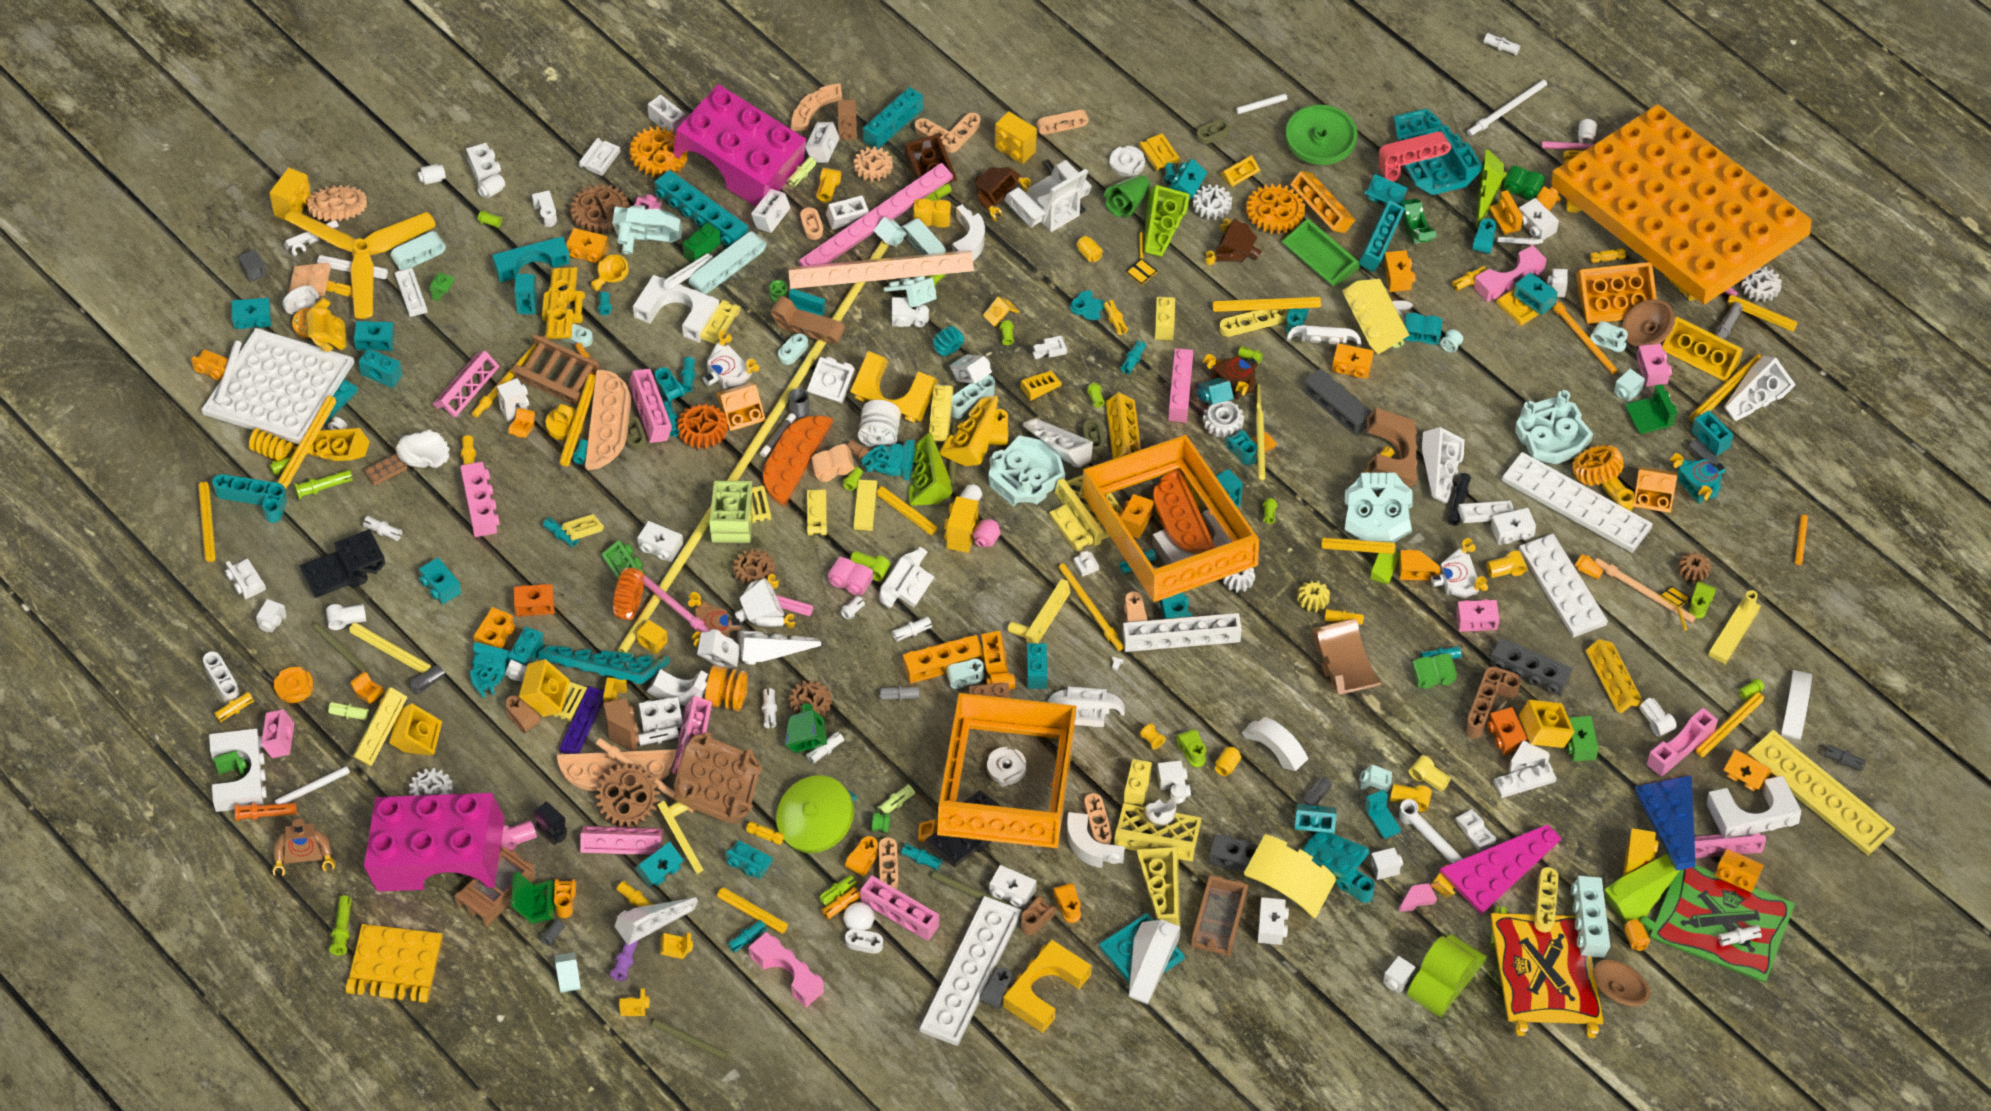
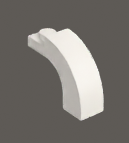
[953,204,985,261]
[646,669,708,706]
[1242,717,1308,771]
[1067,812,1125,868]

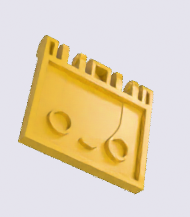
[346,924,443,1003]

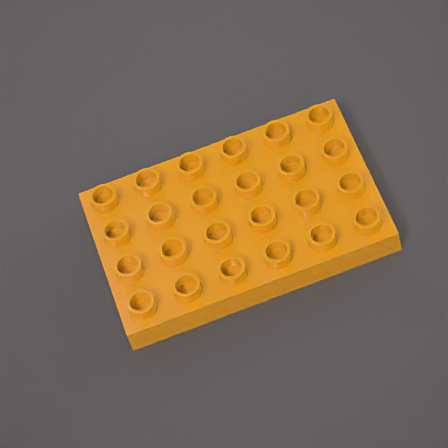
[1551,104,1812,305]

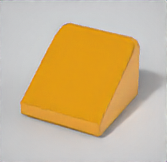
[1251,432,1277,453]
[918,819,938,842]

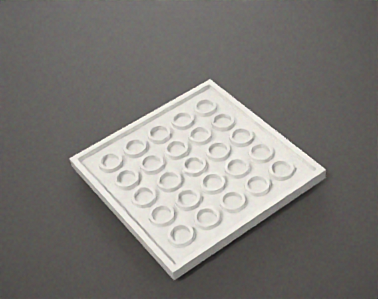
[202,328,354,444]

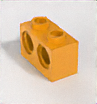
[473,607,515,649]

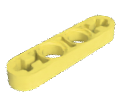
[1219,309,1288,337]
[1534,867,1558,932]

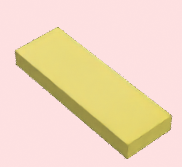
[854,479,877,531]

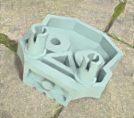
[612,205,683,254]
[1515,390,1593,464]
[989,436,1065,507]
[1345,473,1413,543]

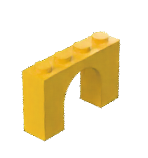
[850,351,939,423]
[1003,940,1092,1033]

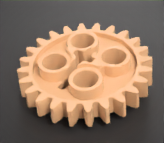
[307,185,367,222]

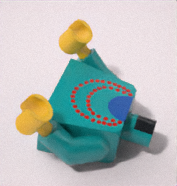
[1669,453,1725,504]

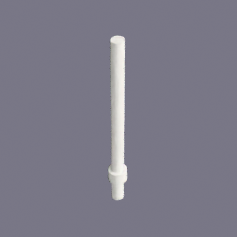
[1467,80,1547,137]

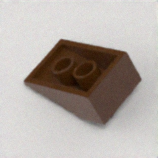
[904,134,957,185]

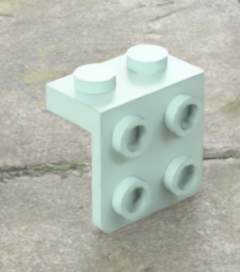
[884,276,937,307]

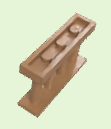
[512,334,601,407]

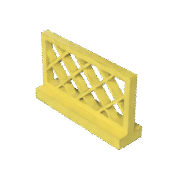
[1054,475,1124,546]
[1114,803,1202,862]

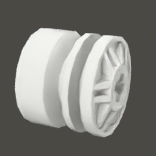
[858,400,901,448]

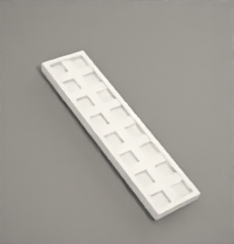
[1502,452,1653,553]

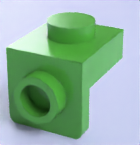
[430,272,455,301]
[214,751,247,777]

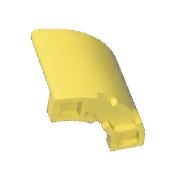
[1244,834,1337,918]

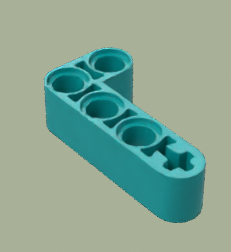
[212,474,287,523]

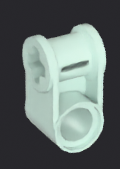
[1590,321,1628,352]
[946,659,984,689]

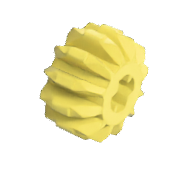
[1297,580,1330,612]

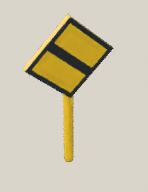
[1125,232,1158,286]
[1658,586,1692,631]

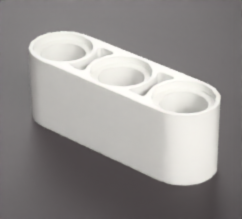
[203,652,240,704]

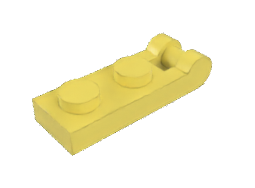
[700,300,741,345]
[807,490,827,536]
[1049,504,1094,552]

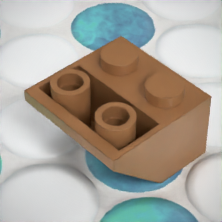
[603,698,639,751]

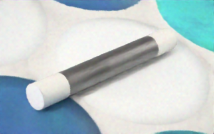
[760,413,796,457]

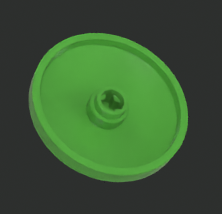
[1285,105,1357,165]

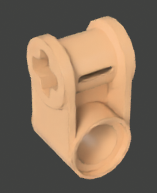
[1124,592,1147,623]

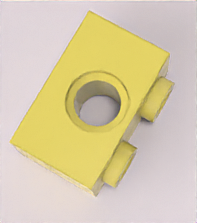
[1155,297,1175,340]
[1124,759,1152,807]

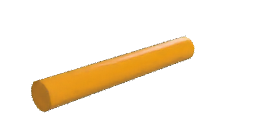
[1795,515,1808,565]

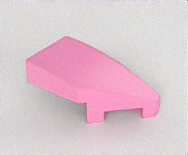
[1398,883,1437,912]

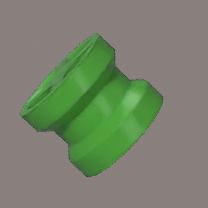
[769,280,788,303]
[872,812,891,834]

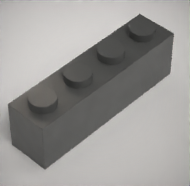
[1303,369,1372,436]

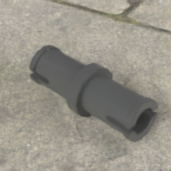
[1824,744,1866,771]

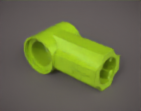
[850,551,891,581]

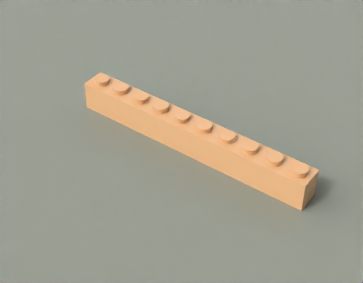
[789,250,974,289]

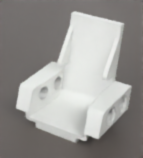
[1004,160,1092,232]

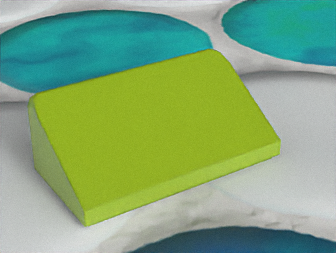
[1370,550,1400,585]

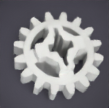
[1193,184,1232,220]
[1741,266,1782,302]
[409,768,453,796]

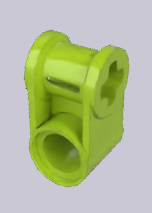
[1688,581,1716,619]
[1176,728,1206,768]

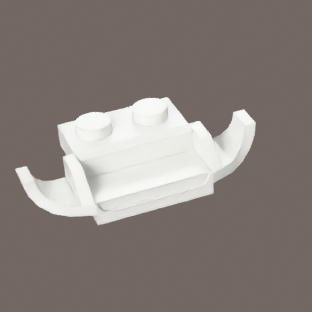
[1287,325,1361,346]
[879,547,934,609]
[1047,686,1125,727]

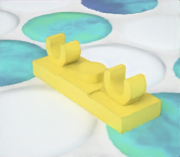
[929,385,953,442]

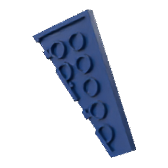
[1635,775,1696,871]

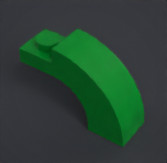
[1399,198,1437,244]

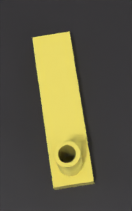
[1008,579,1070,643]
[1708,590,1761,664]
[353,687,407,766]
[657,801,703,874]

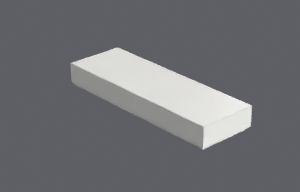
[395,268,427,317]
[1457,500,1515,523]

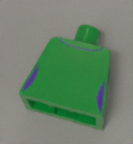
[785,704,827,753]

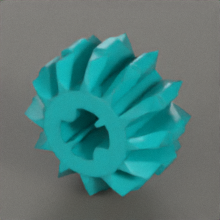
[932,326,965,357]

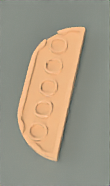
[585,370,631,471]
[557,749,676,791]

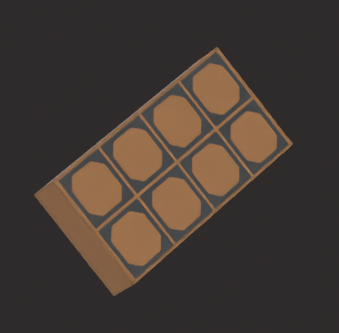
[364,453,407,486]

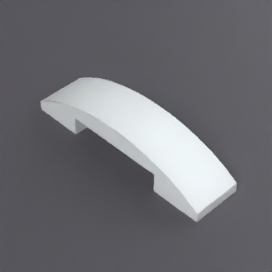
[1781,670,1812,740]

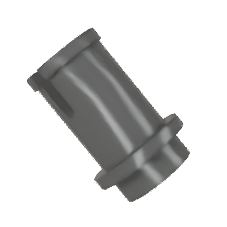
[541,919,565,946]

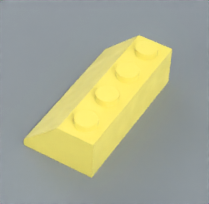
[1342,279,1409,355]

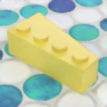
[1137,847,1181,929]

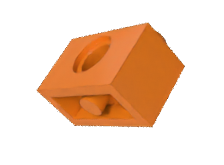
[514,584,555,617]
[1487,707,1527,755]

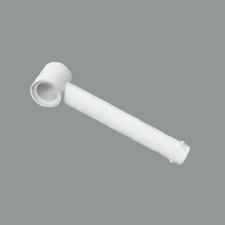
[1399,799,1463,864]

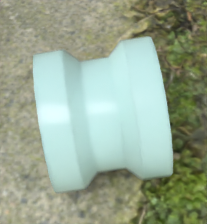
[1440,329,1463,353]

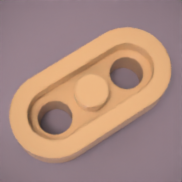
[800,208,823,240]

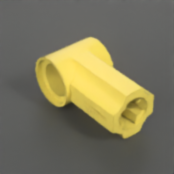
[1408,755,1451,792]

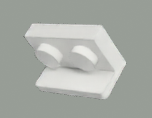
[225,558,266,600]

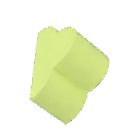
[710,481,752,543]

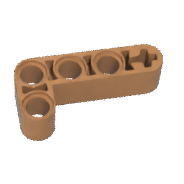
[770,296,846,344]
[1466,667,1521,738]

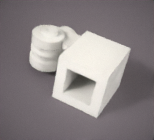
[892,297,929,327]
[1157,761,1191,804]

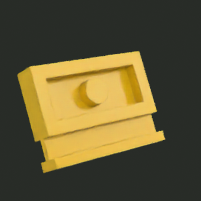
[1139,133,1180,171]

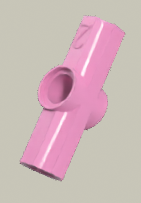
[500,820,537,851]

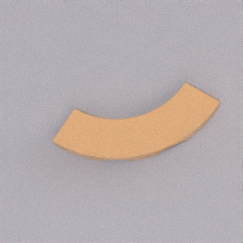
[791,83,842,131]

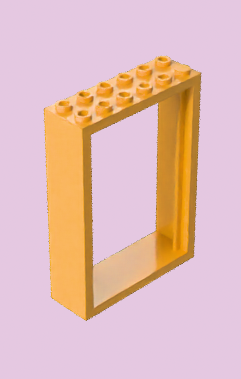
[1083,435,1259,602]
[937,693,1077,848]

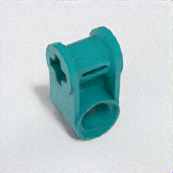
[1472,218,1496,254]
[1285,308,1309,334]
[655,367,685,404]
[1225,429,1257,465]
[1336,869,1375,903]

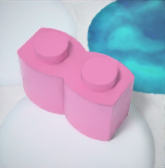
[828,557,874,596]

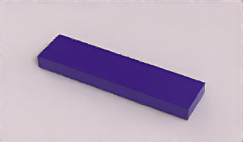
[559,686,604,754]

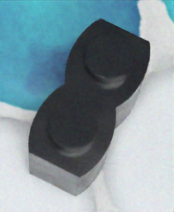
[534,801,567,845]

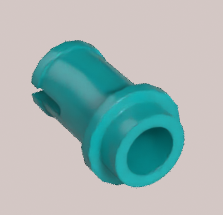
[1164,163,1176,186]
[598,292,613,316]
[572,439,588,464]

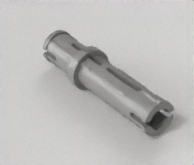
[1715,302,1743,340]

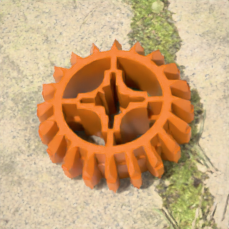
[677,402,728,450]
[613,568,645,620]

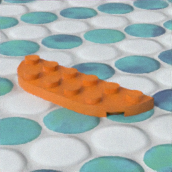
[763,415,833,506]
[1153,469,1216,554]

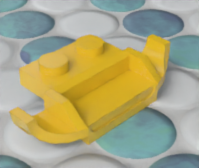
[307,297,346,352]

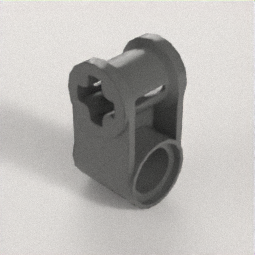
[980,967,1012,1009]

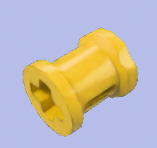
[1140,723,1166,750]

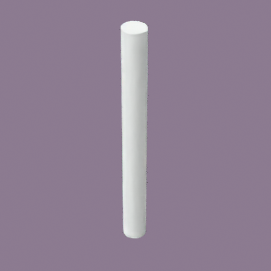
[215,341,242,403]
[274,766,350,804]

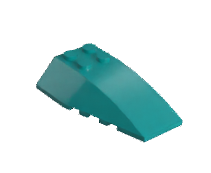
[1394,108,1483,195]

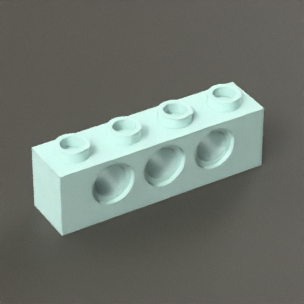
[1571,876,1610,958]

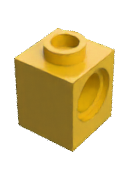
[637,620,668,655]

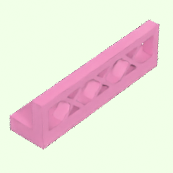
[432,350,500,418]
[580,826,663,855]
[1695,832,1766,858]

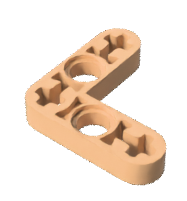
[915,113,980,153]

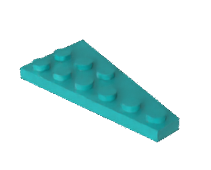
[538,645,670,684]

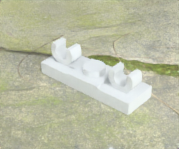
[284,220,339,257]
[1493,762,1557,798]

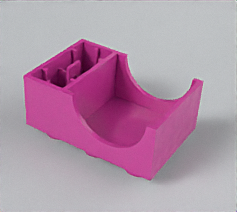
[674,84,806,207]
[364,793,505,892]

